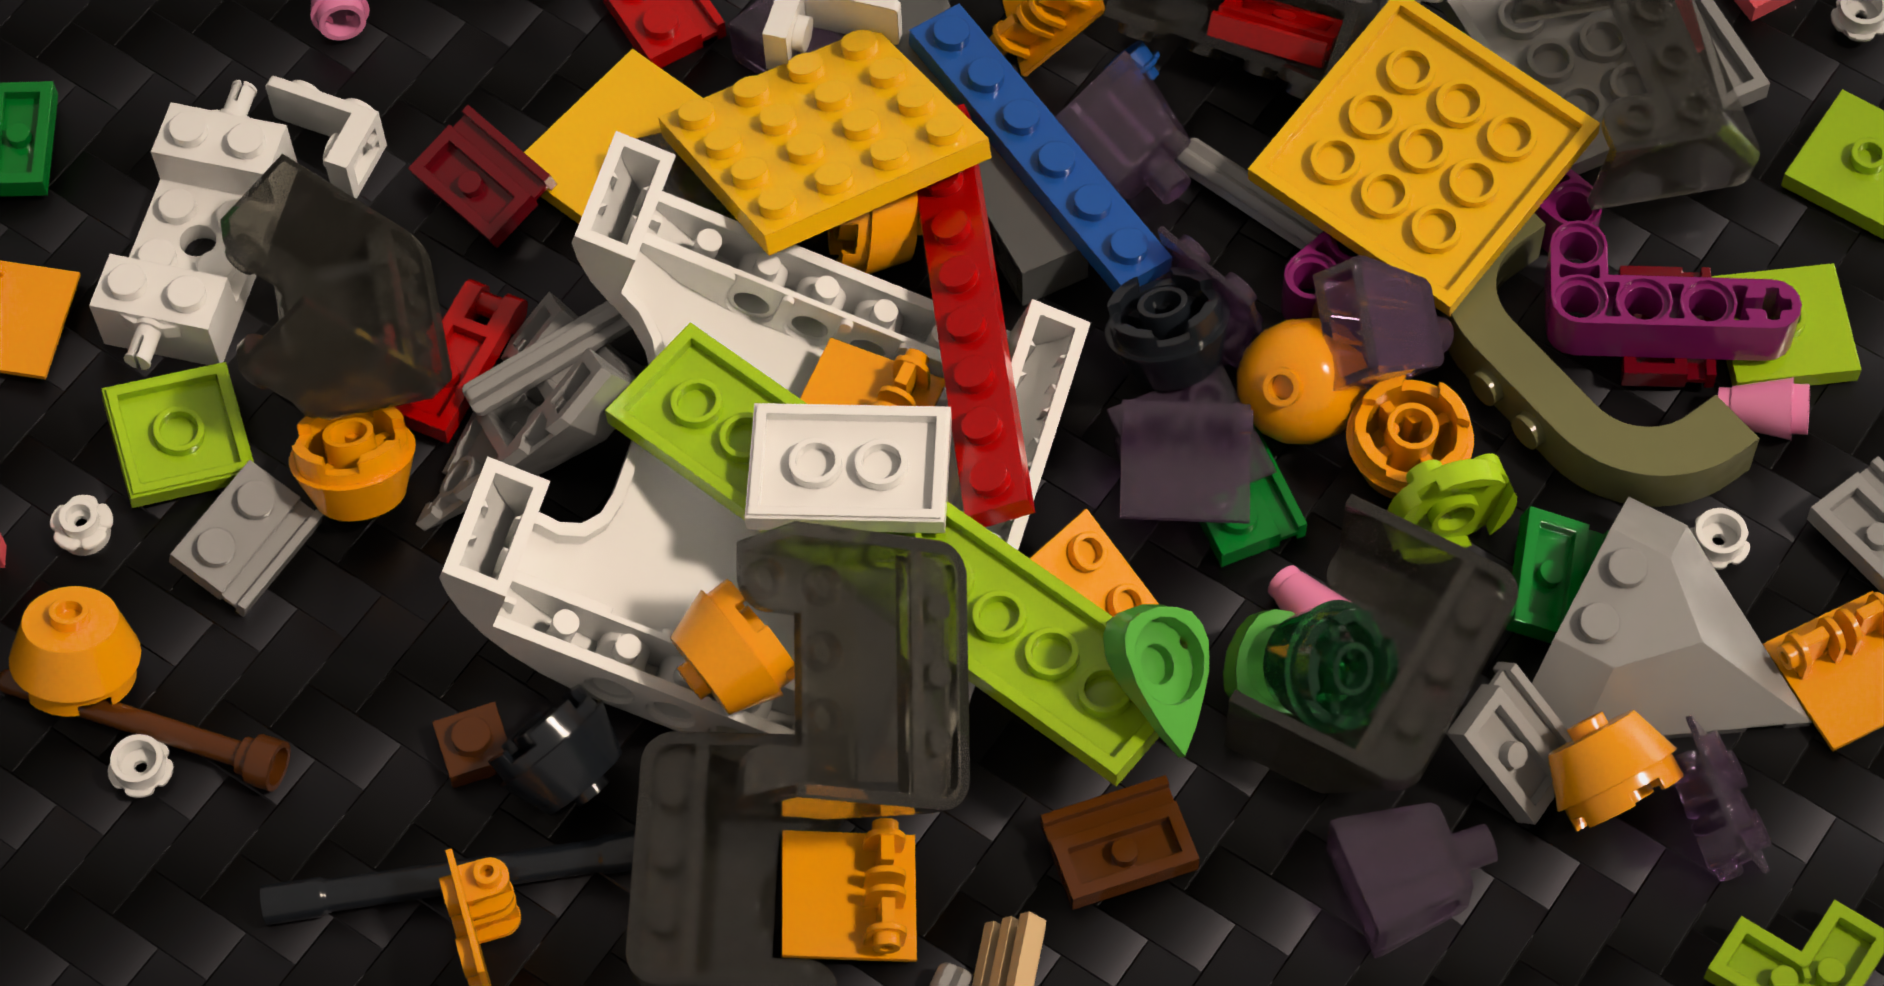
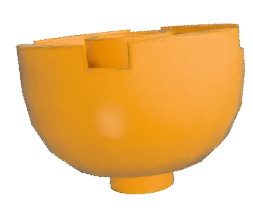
[1237,318,1367,444]

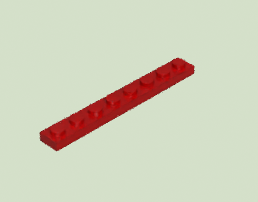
[917,104,1035,528]

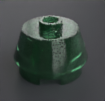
[1263,600,1398,734]

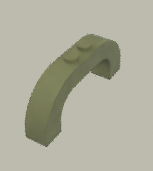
[1437,213,1760,507]

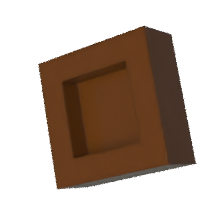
[432,701,507,789]

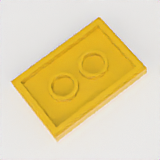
[524,48,702,224]

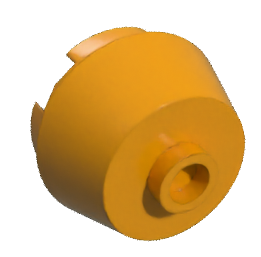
[828,191,923,274]
[1346,374,1474,499]
[289,400,416,522]
[670,579,800,715]
[9,586,141,717]
[1548,709,1684,832]

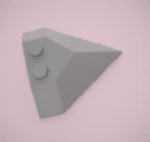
[416,292,636,531]
[1532,497,1812,739]

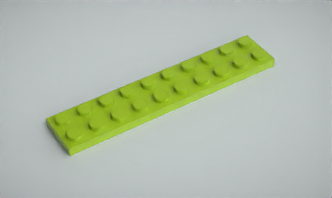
[605,322,1159,787]

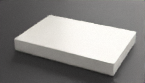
[745,403,952,533]

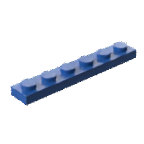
[909,3,1172,292]

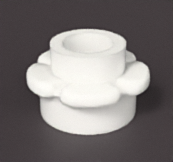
[1831,0,1884,42]
[50,495,113,556]
[1690,508,1750,570]
[108,734,174,798]

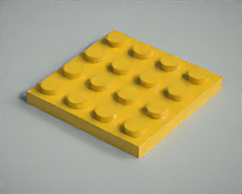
[1248,0,1600,317]
[658,30,992,256]

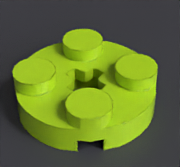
[1386,453,1517,558]

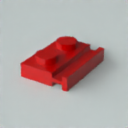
[602,0,727,68]
[1207,0,1350,68]

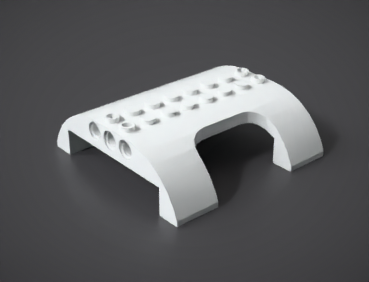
[439,131,1091,782]

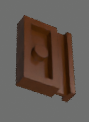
[1040,775,1200,910]

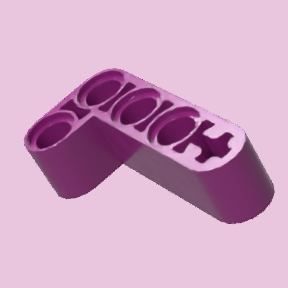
[1544,220,1802,361]

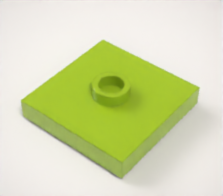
[1781,89,1884,239]
[1712,263,1862,386]
[101,362,254,508]

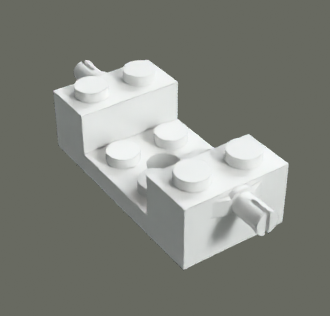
[89,80,298,370]

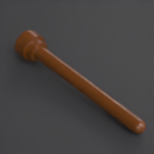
[0,668,291,792]

